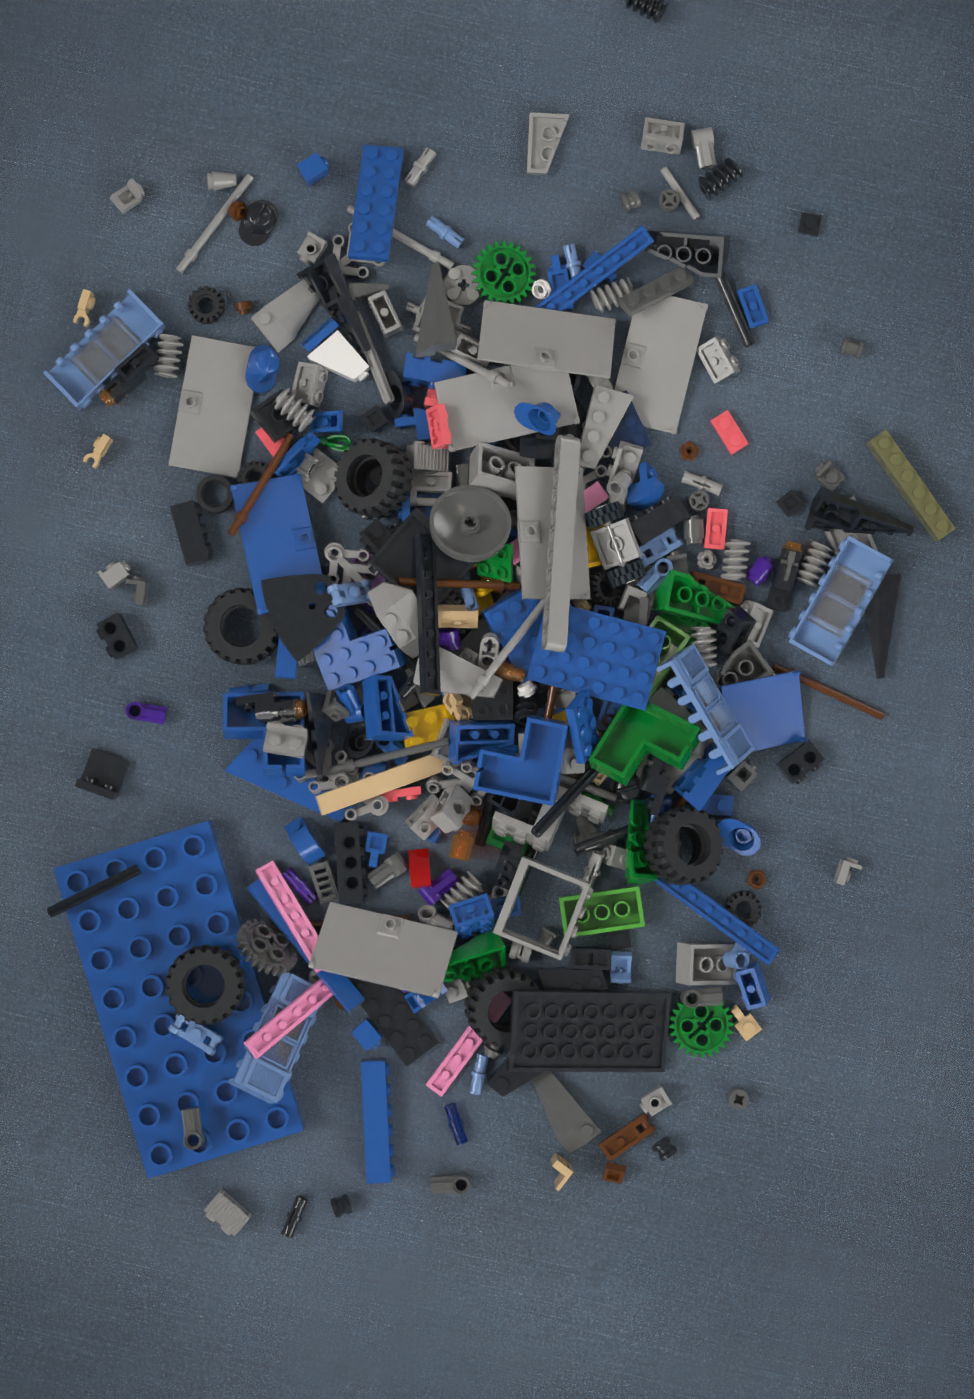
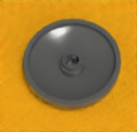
[429,485,511,562]

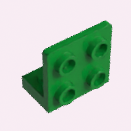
[477,543,513,583]

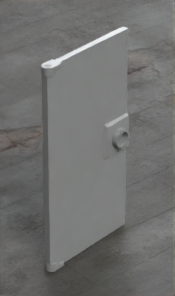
[614,296,708,434]
[477,300,616,379]
[168,335,255,478]
[434,365,580,453]
[515,466,591,600]
[309,902,458,998]

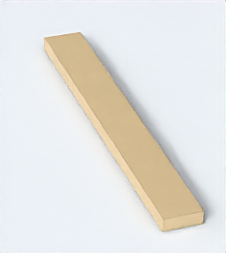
[315,754,457,815]

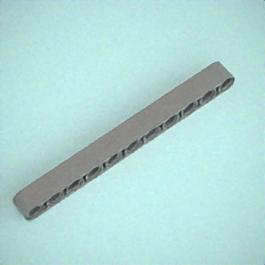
[542,435,580,653]

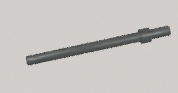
[329,738,449,774]

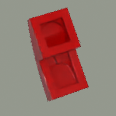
[408,848,432,889]

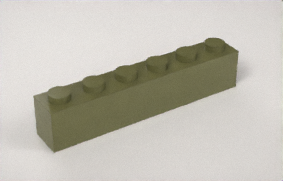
[866,430,956,542]

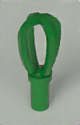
[318,434,352,452]

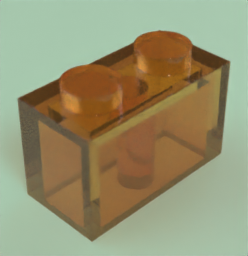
[449,829,474,862]

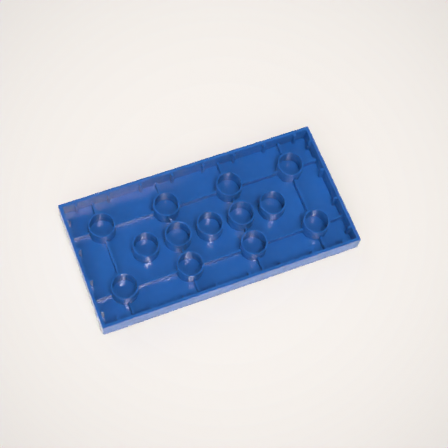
[53,820,305,1179]

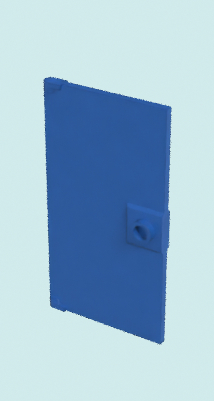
[230,474,327,615]

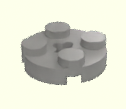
[444,265,482,306]

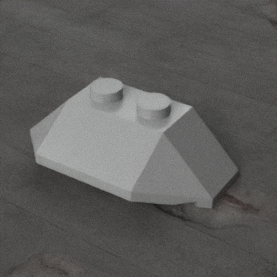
[368,581,419,659]

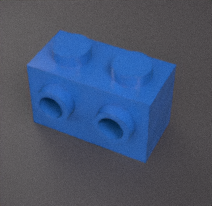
[735,961,771,1010]

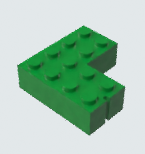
[588,702,702,786]

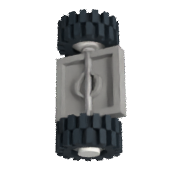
[585,501,646,588]

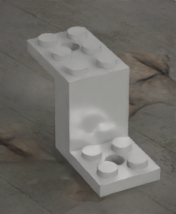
[492,786,609,852]

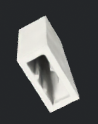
[307,330,370,382]

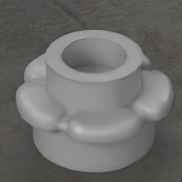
[697,550,717,570]

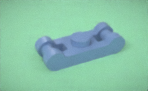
[638,527,683,568]
[327,579,372,608]
[168,1014,224,1056]

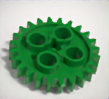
[471,240,536,304]
[669,993,734,1058]

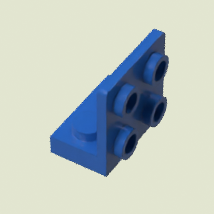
[448,893,495,940]

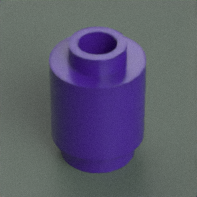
[746,556,775,586]

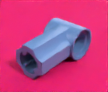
[636,558,673,596]
[723,942,751,969]

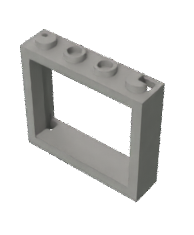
[493,856,594,960]

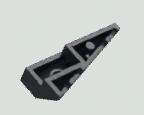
[297,253,371,354]
[805,486,914,536]
[860,574,901,679]

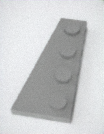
[579,385,634,469]

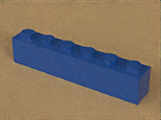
[361,1058,395,1184]

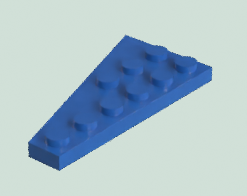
[224,739,354,822]

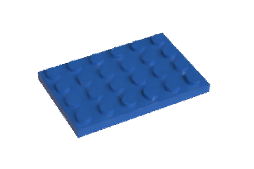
[527,606,666,710]

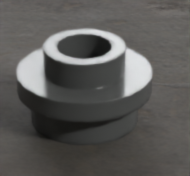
[484,1043,504,1059]

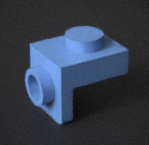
[610,951,632,984]

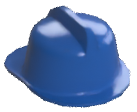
[245,345,279,393]
[514,402,561,435]
[716,819,761,856]

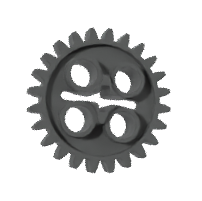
[236,918,299,976]

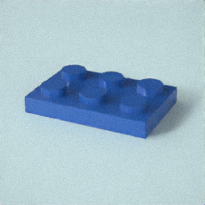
[565,690,600,764]

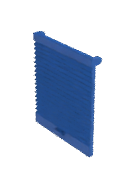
[720,670,807,751]

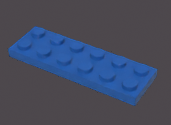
[348,145,404,263]

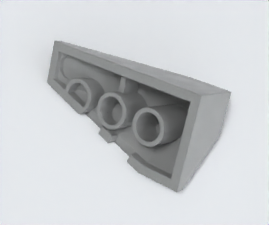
[251,279,320,353]
[413,647,503,698]

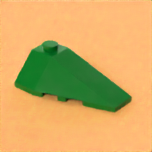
[653,570,734,625]
[624,800,658,885]
[443,931,506,982]

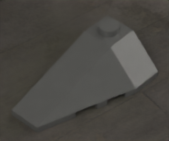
[701,639,773,719]
[532,1072,601,1154]

